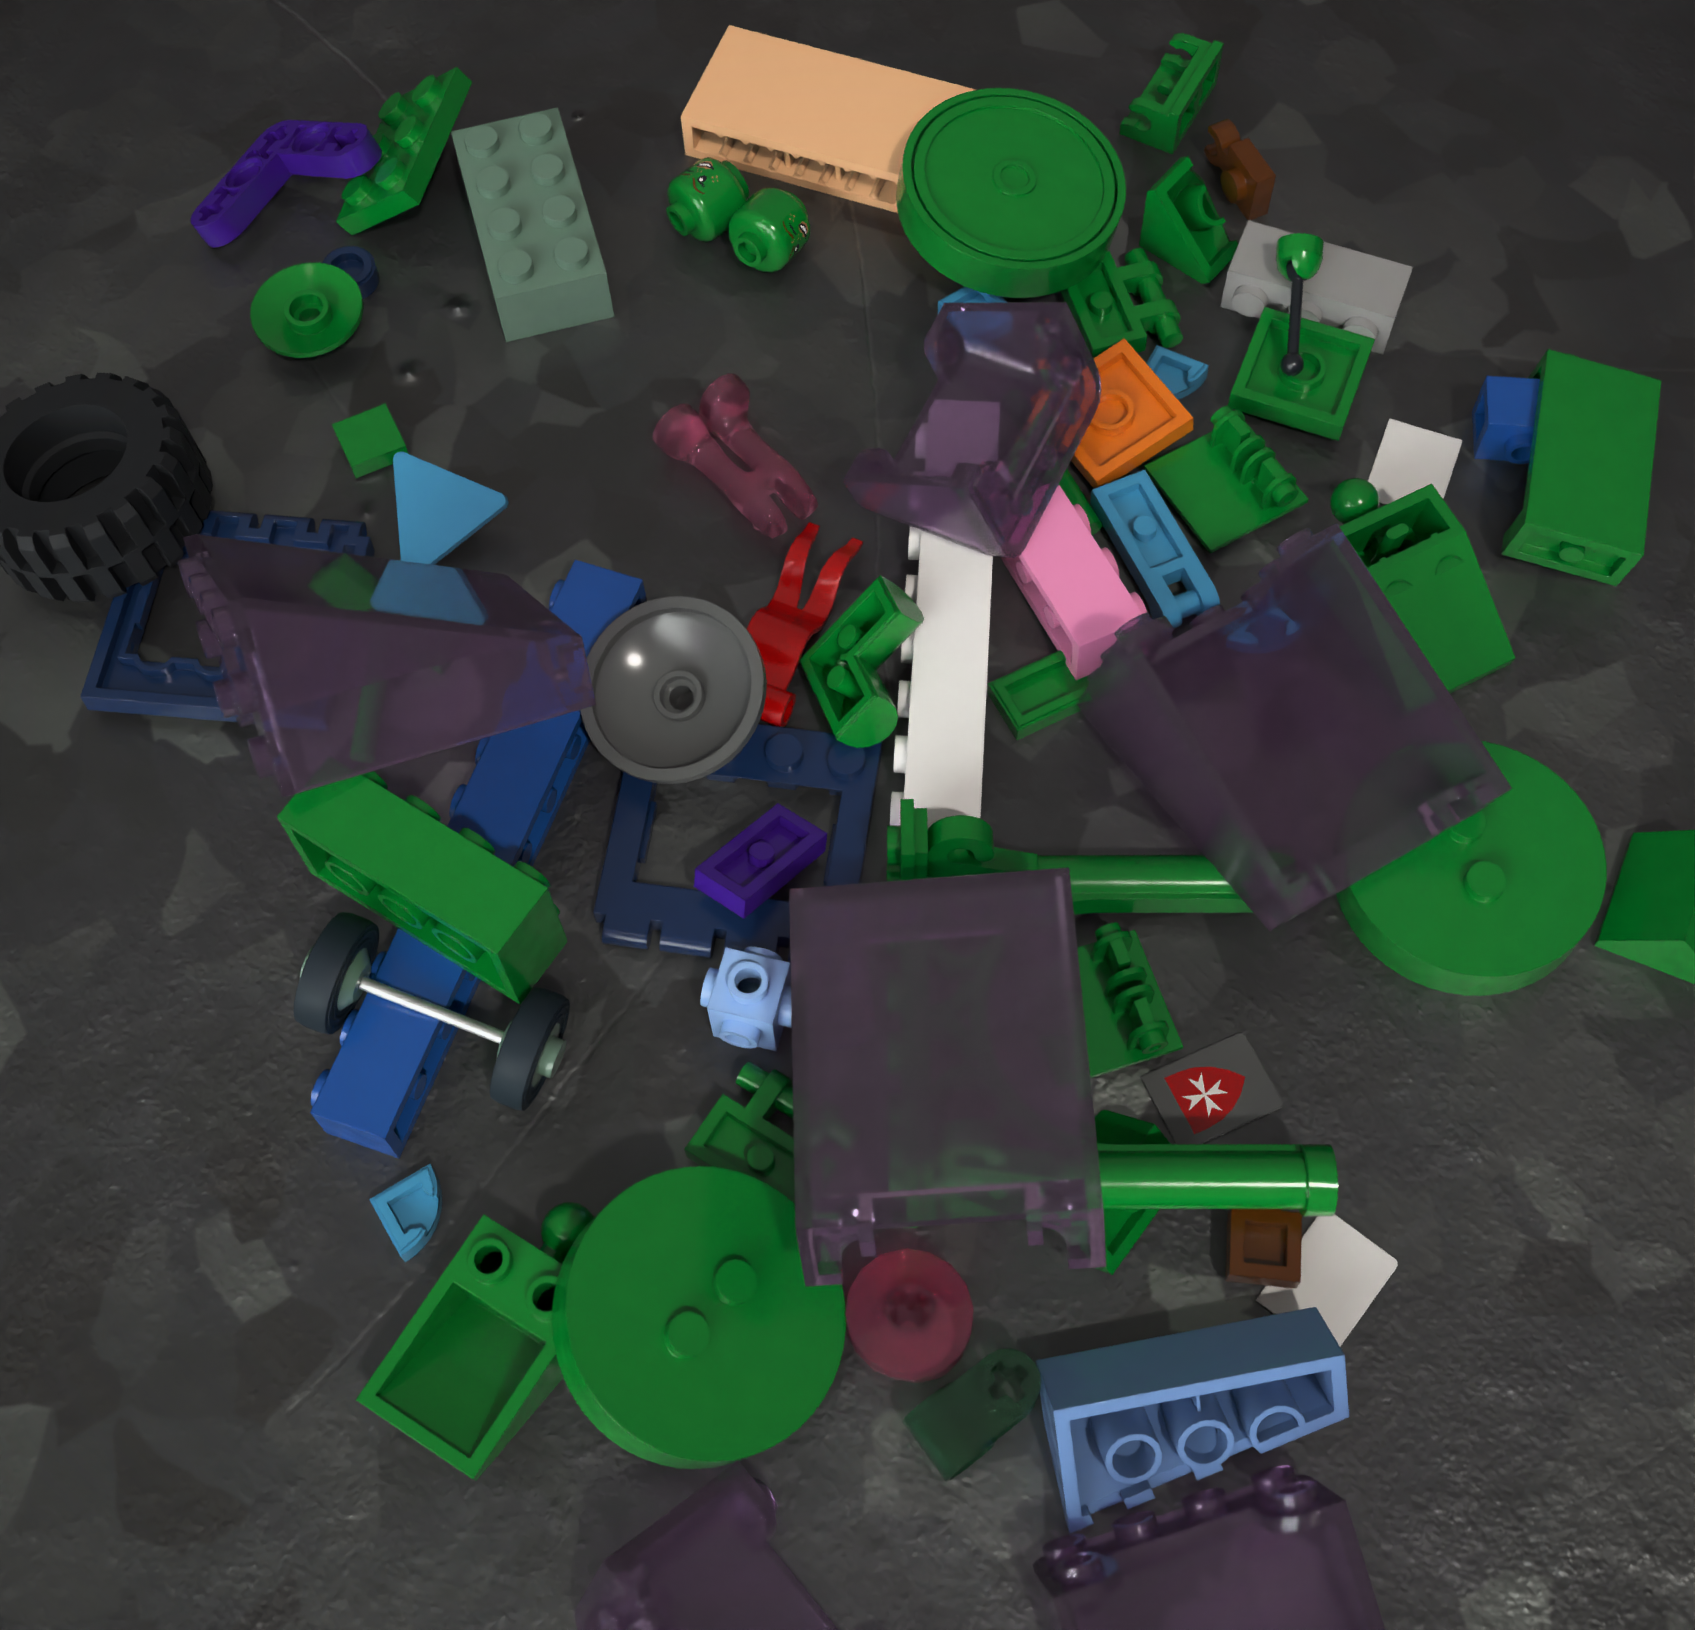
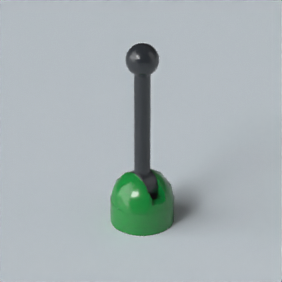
[1276,233,1324,376]

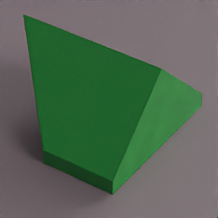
[1139,156,1239,284]

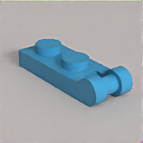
[1090,470,1220,632]

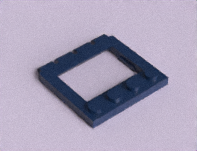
[80,510,375,730]
[593,724,882,974]

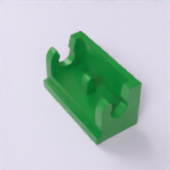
[1119,33,1224,155]

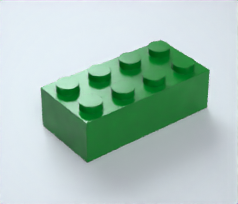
[277,754,568,1004]

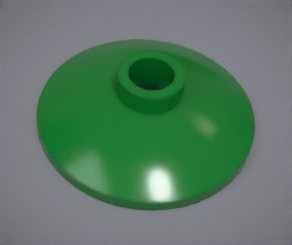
[250,262,364,358]

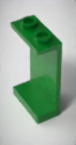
[1501,349,1661,586]

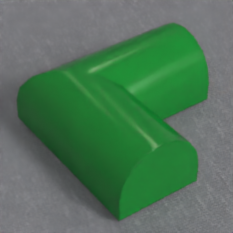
[799,575,924,748]

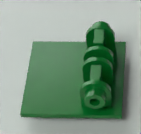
[1144,406,1309,554]
[1012,922,1183,1089]

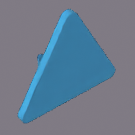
[393,451,509,580]

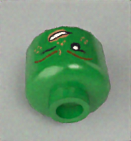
[666,157,749,242]
[728,187,810,273]

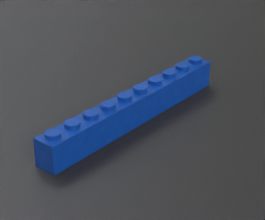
[310,560,647,1159]

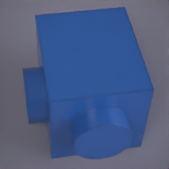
[1472,376,1540,464]

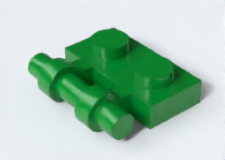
[1060,248,1183,360]
[684,1061,863,1217]

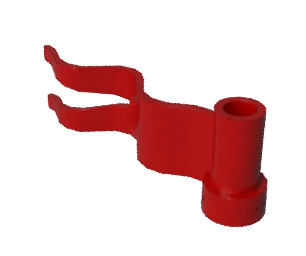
[746,522,864,727]

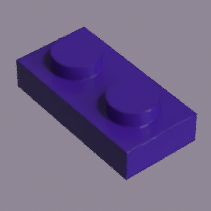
[694,803,828,919]

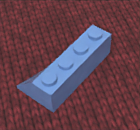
[1036,1307,1349,1534]

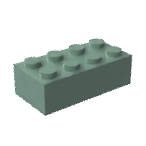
[451,107,615,342]

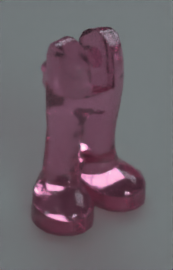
[653,373,818,539]

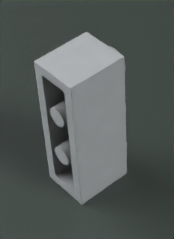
[1220,220,1413,354]

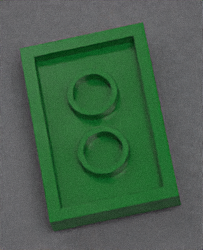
[336,67,472,236]

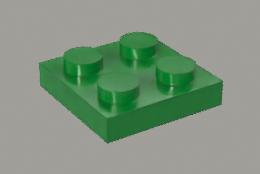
[1228,307,1375,441]

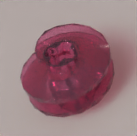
[845,1248,974,1383]

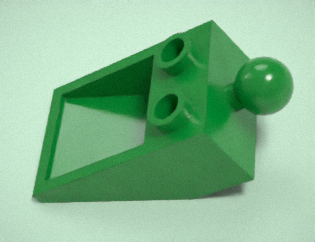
[1312,478,1516,713]
[356,1202,594,1481]

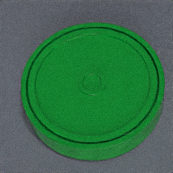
[896,88,1126,298]
[1332,739,1607,996]
[552,1166,846,1469]

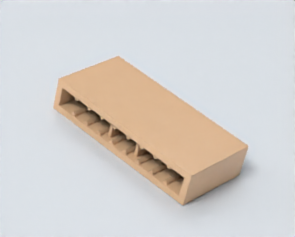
[681,25,976,213]

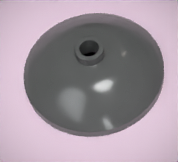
[579,596,767,784]

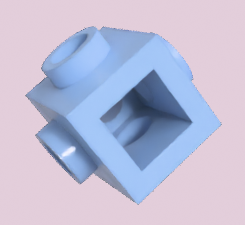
[700,947,801,1052]

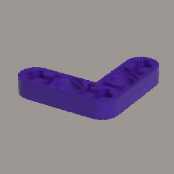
[190,120,382,248]

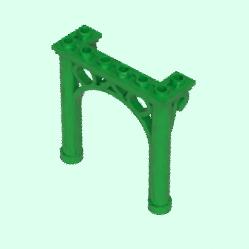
[886,799,1338,1228]

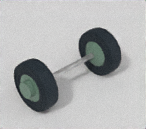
[294,912,570,1111]

